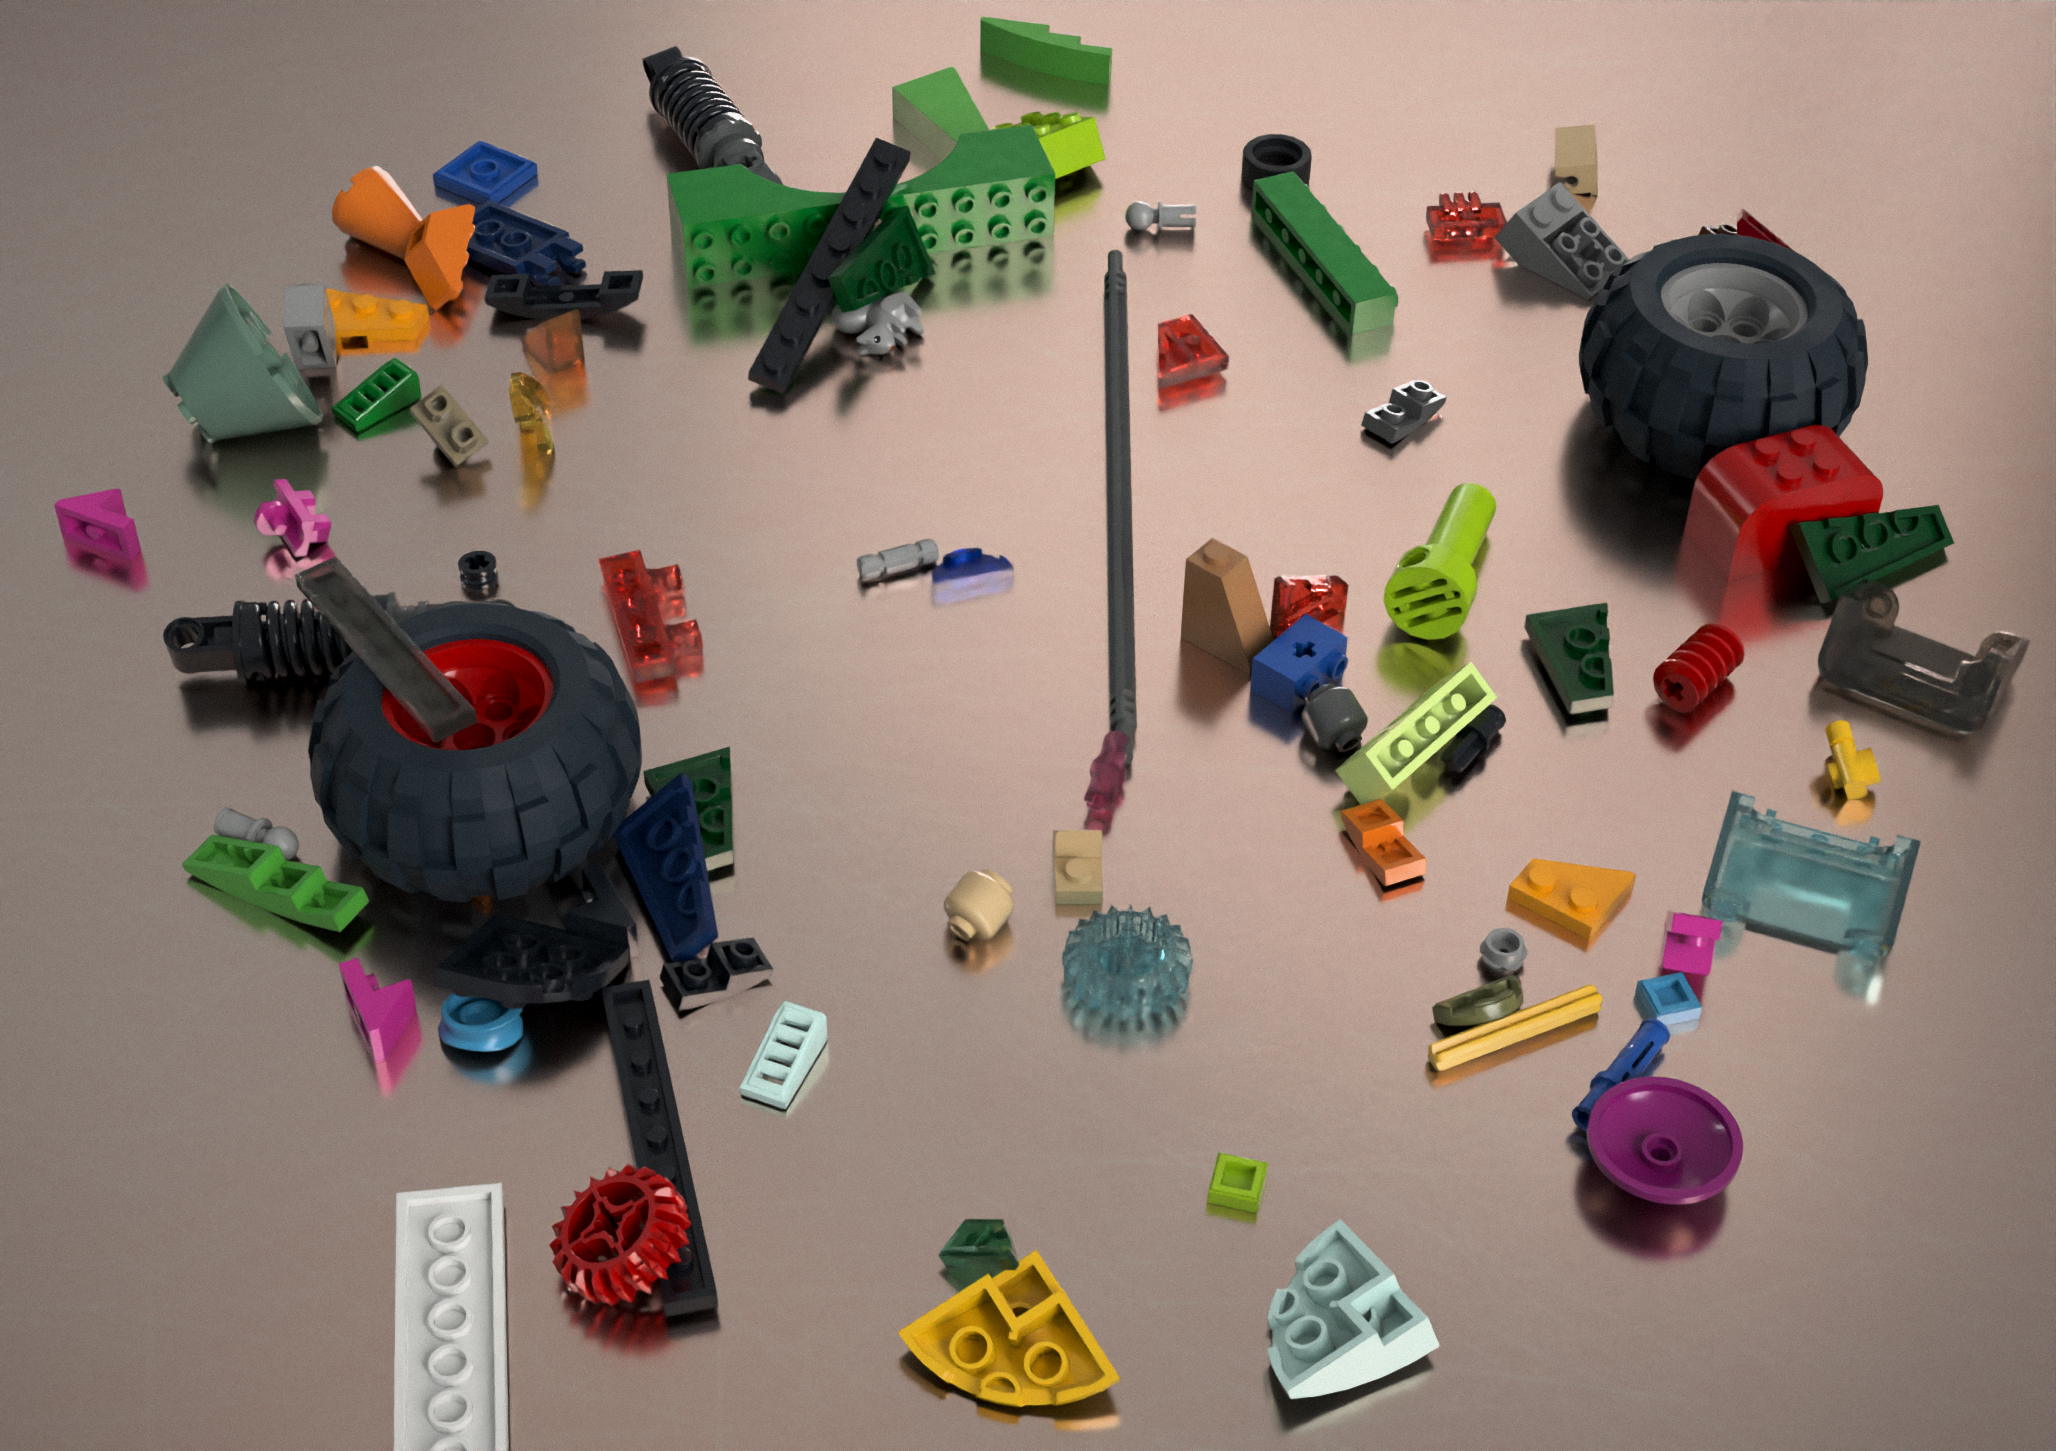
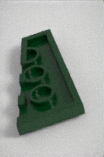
[828,206,936,313]
[1789,505,1954,604]

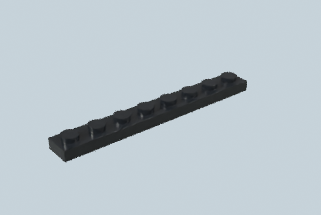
[748,138,911,395]
[601,979,718,1317]

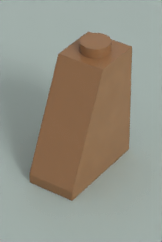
[1181,538,1274,675]

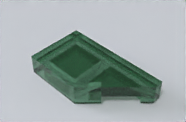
[938,1219,1019,1270]

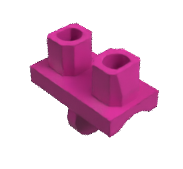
[254,479,331,557]

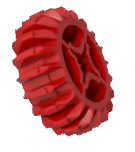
[549,1164,692,1307]

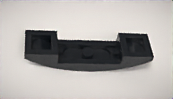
[485,270,643,321]

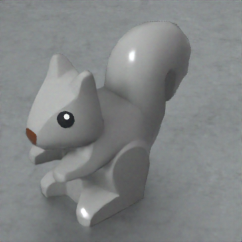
[831,291,924,356]

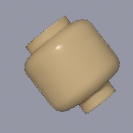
[944,869,1014,941]

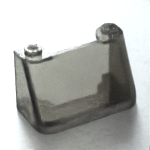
[1817,578,2030,734]

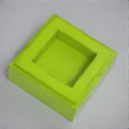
[1207,1152,1268,1213]

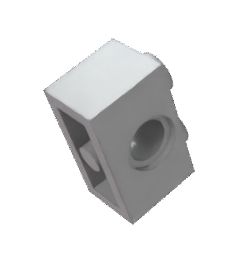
[283,283,336,369]

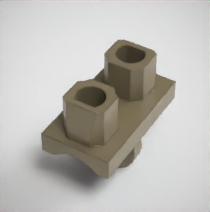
[409,384,489,468]

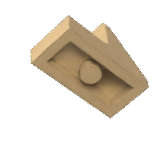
[1053,830,1103,904]

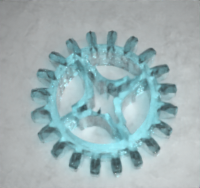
[1062,904,1193,1022]

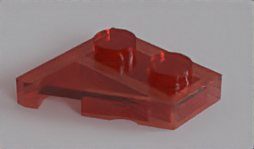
[1157,314,1229,388]
[1270,575,1349,640]

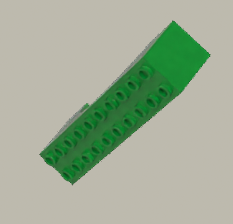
[666,125,1055,288]

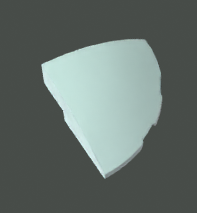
[1267,1219,1440,1399]

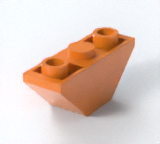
[404,204,476,311]

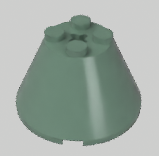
[162,284,323,444]

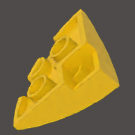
[898,1249,1121,1407]

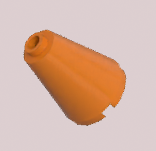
[332,167,424,260]

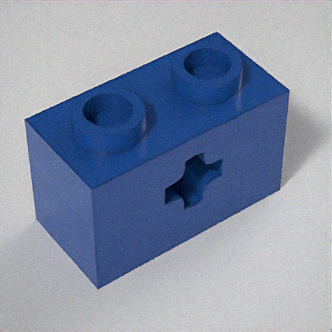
[1250,614,1348,714]

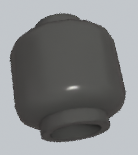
[1302,684,1368,752]

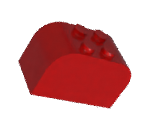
[1684,425,1883,582]

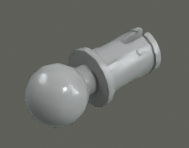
[1125,201,1196,231]
[214,807,299,861]

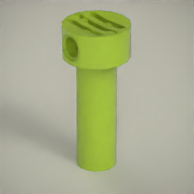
[1383,483,1497,640]

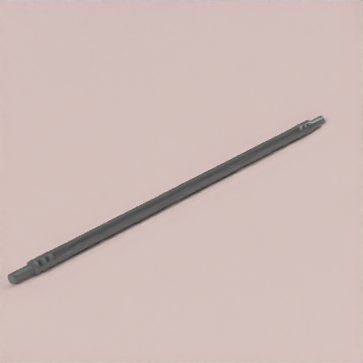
[1104,250,1137,764]

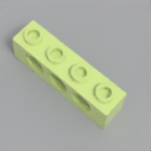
[1335,662,1498,805]

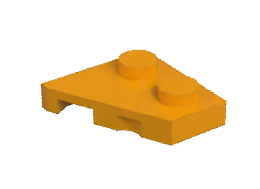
[1507,858,1636,940]

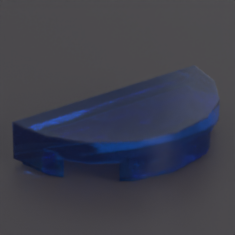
[931,548,1014,595]

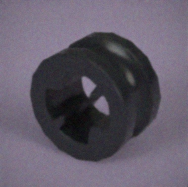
[458,551,498,590]

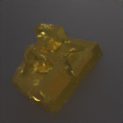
[508,372,555,452]

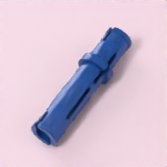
[1572,1018,1670,1132]

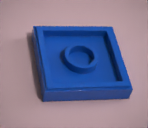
[433,140,538,205]

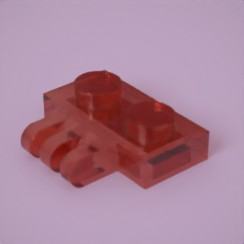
[1426,192,1507,241]

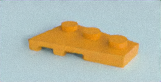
[326,289,429,343]

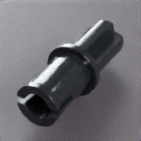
[1441,704,1506,773]

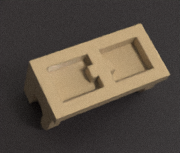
[1555,124,1598,196]

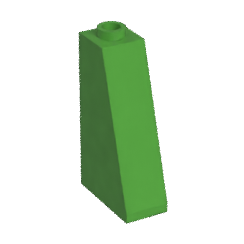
[892,66,989,161]

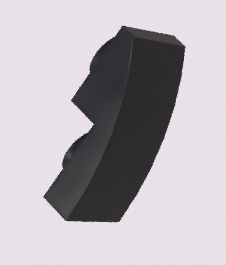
[660,937,774,1011]

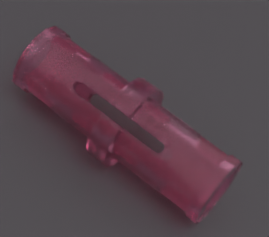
[1084,731,1130,812]

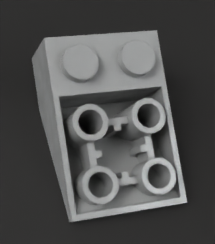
[1494,182,1629,300]

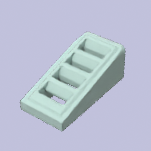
[740,1001,828,1109]

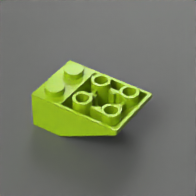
[991,111,1106,179]

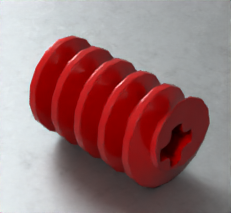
[1653,623,1745,713]

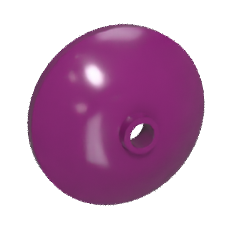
[1587,1077,1743,1205]

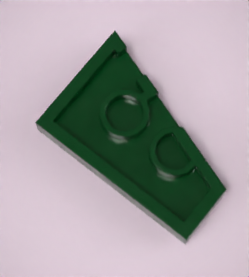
[1524,602,1614,714]
[643,747,734,871]

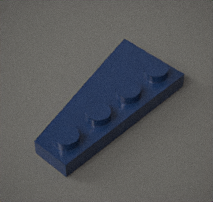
[613,773,718,962]

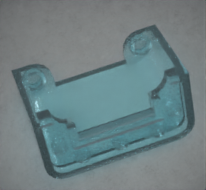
[1701,791,1921,961]

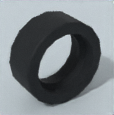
[1242,134,1312,189]

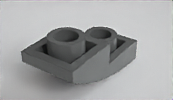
[1361,380,1447,443]

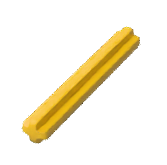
[1427,985,1603,1071]

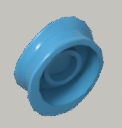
[438,992,523,1052]

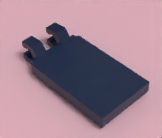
[467,200,586,286]

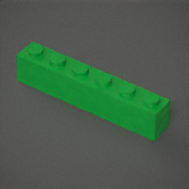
[1251,171,1398,335]

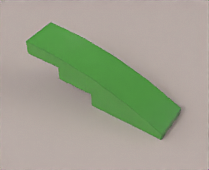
[980,16,1112,86]
[182,834,369,932]

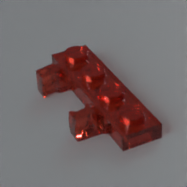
[598,550,703,684]

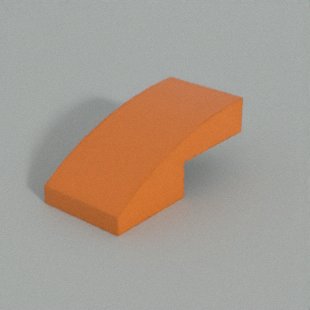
[1341,799,1426,886]

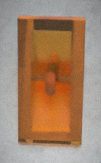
[520,309,585,375]

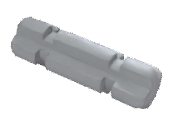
[857,539,939,580]

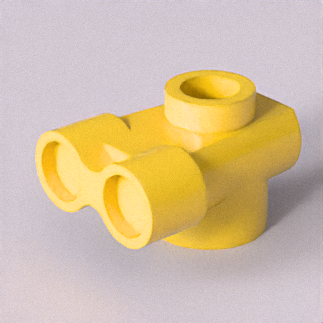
[1825,720,1881,800]

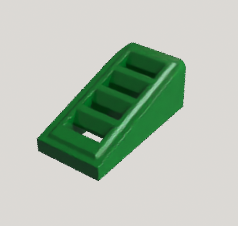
[332,357,422,432]

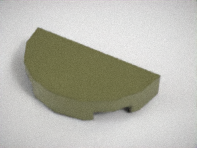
[1432,974,1524,1026]

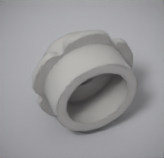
[1480,928,1527,972]

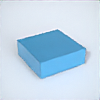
[1635,972,1702,1025]

